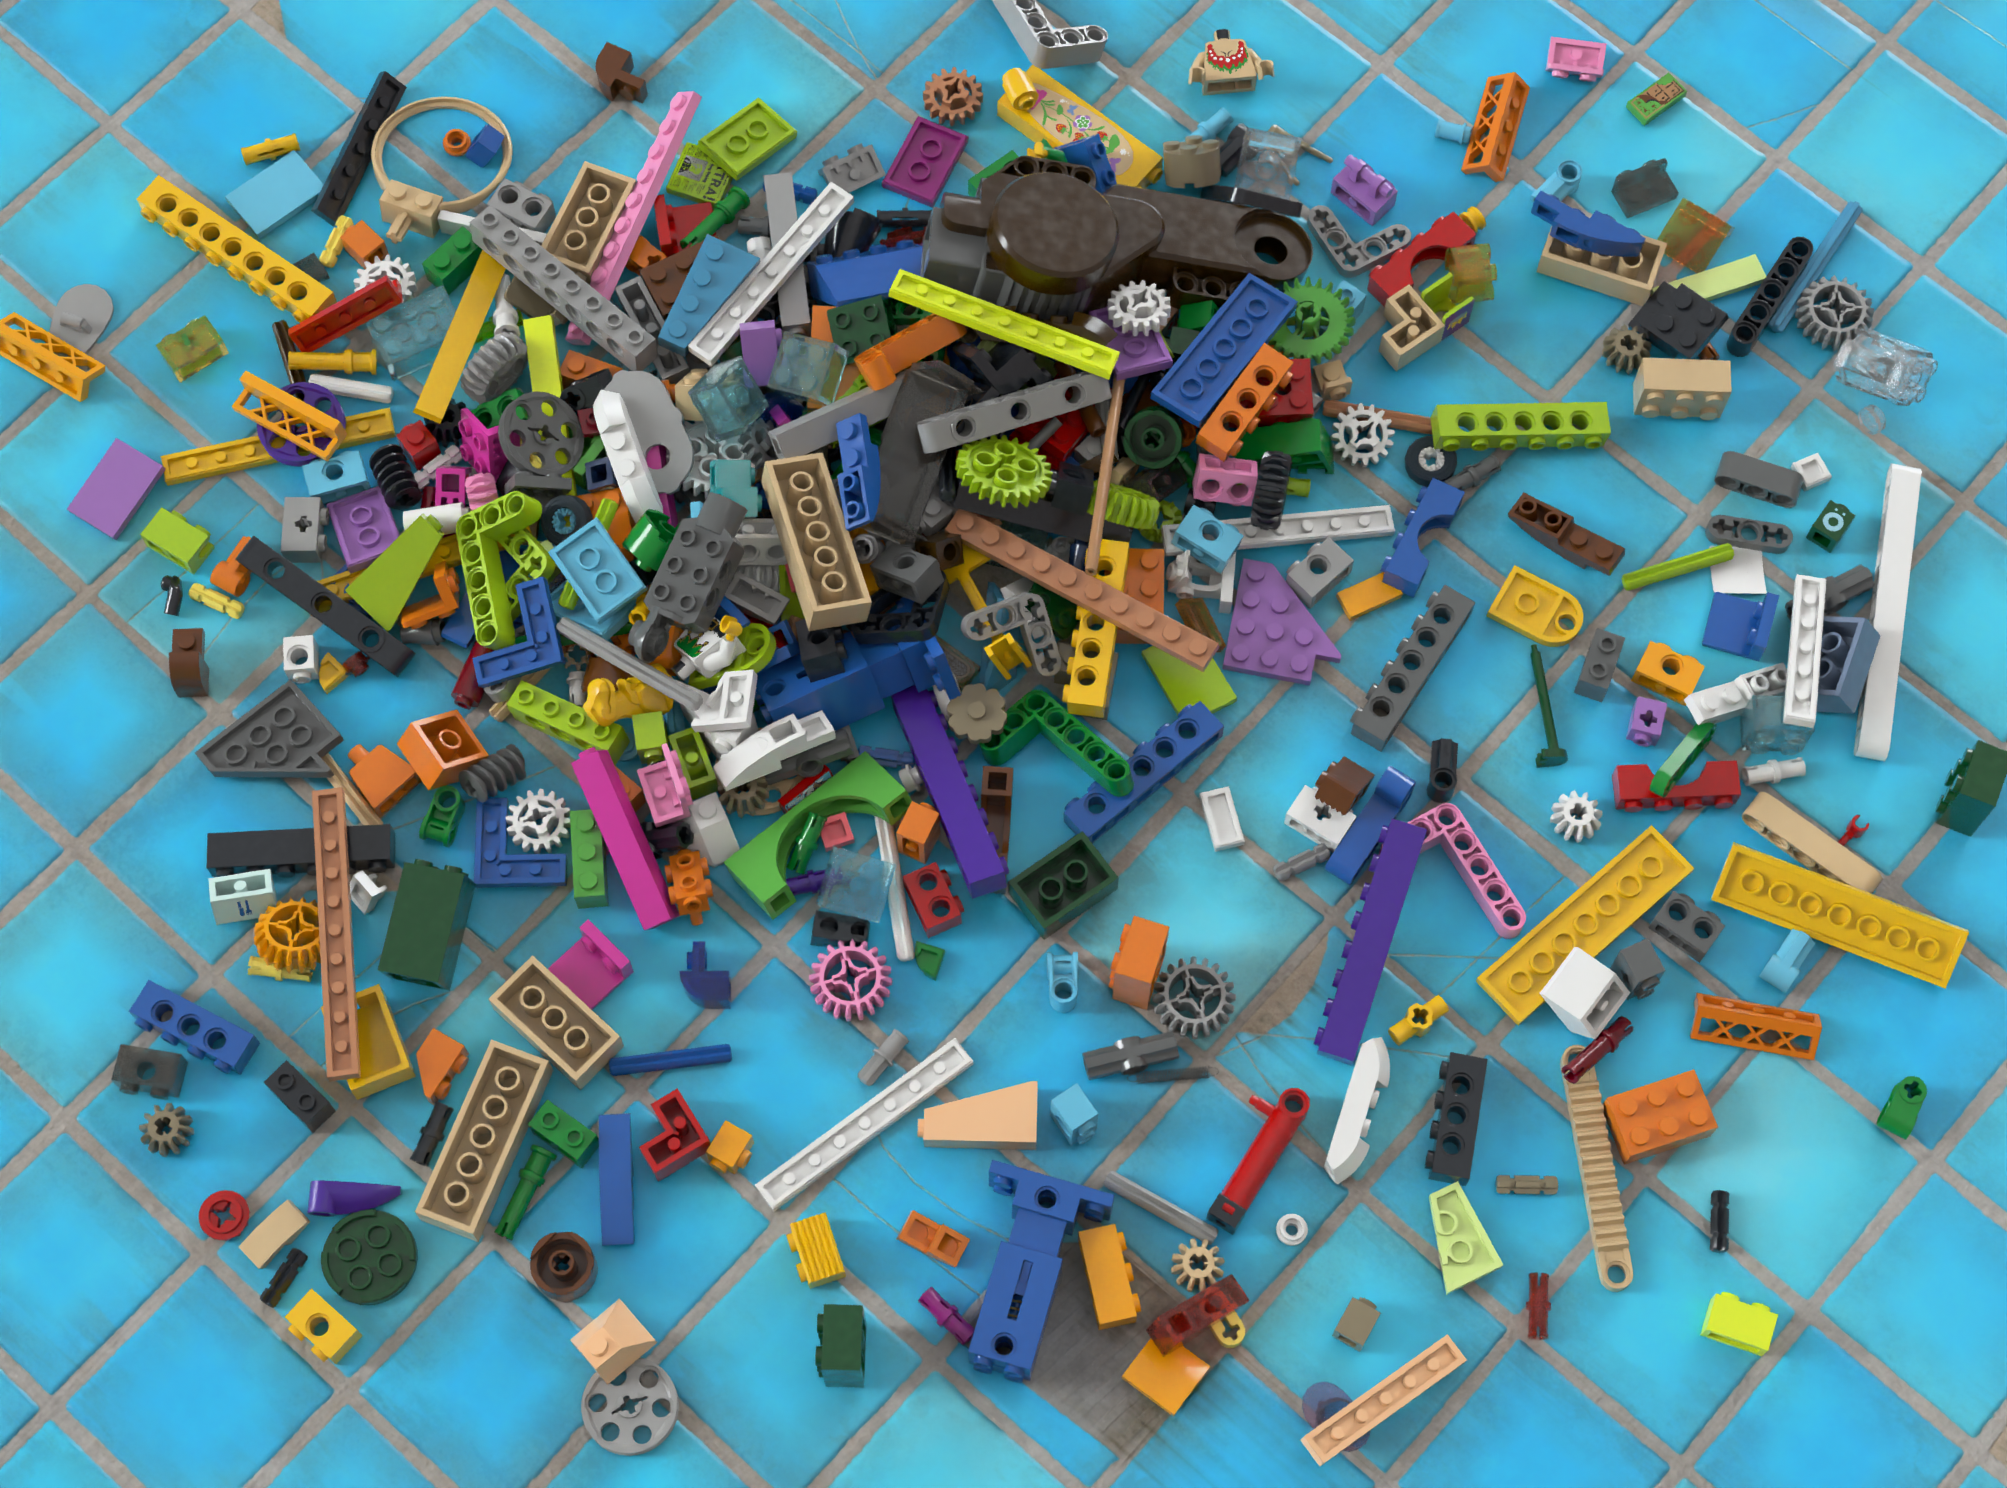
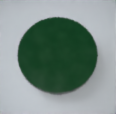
[321,1209,418,1305]

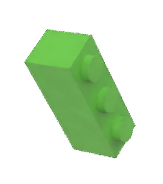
[570,809,609,909]

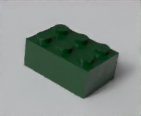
[1935,740,2007,837]
[1008,831,1119,940]
[815,1304,867,1388]

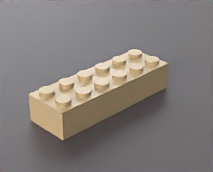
[761,452,872,631]
[415,1039,553,1242]

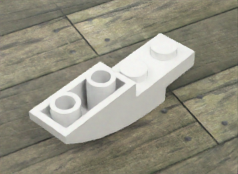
[1684,663,1787,725]
[713,710,836,791]

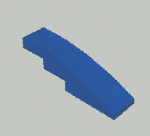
[441,548,525,649]
[599,1113,635,1246]

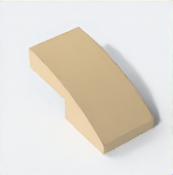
[239,1200,311,1269]

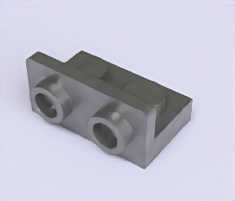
[818,143,886,193]

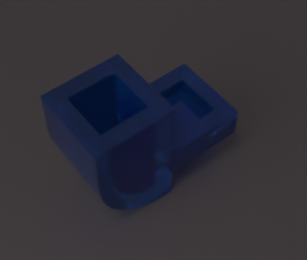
[680,941,731,1009]

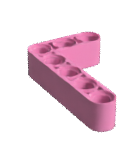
[1379,803,1526,939]

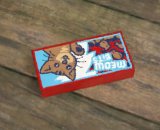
[777,765,833,814]

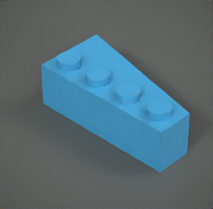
[658,234,760,357]

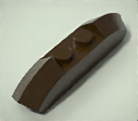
[974,306,1118,346]

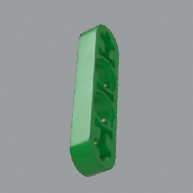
[1649,722,1717,798]

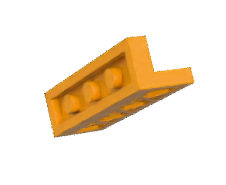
[0,312,106,402]
[232,371,347,462]

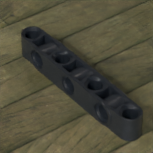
[235,536,416,677]

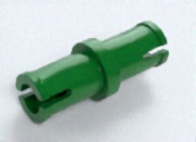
[786,811,827,875]

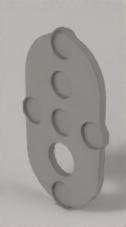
[604,370,694,495]

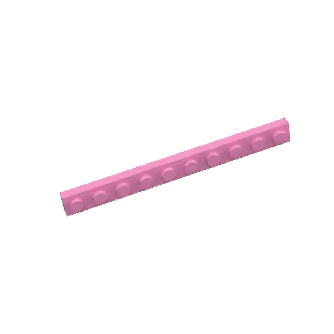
[565,91,702,345]

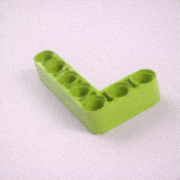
[456,491,542,651]

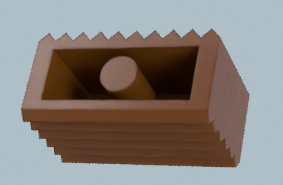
[1315,756,1375,815]

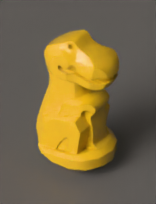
[583,663,673,727]

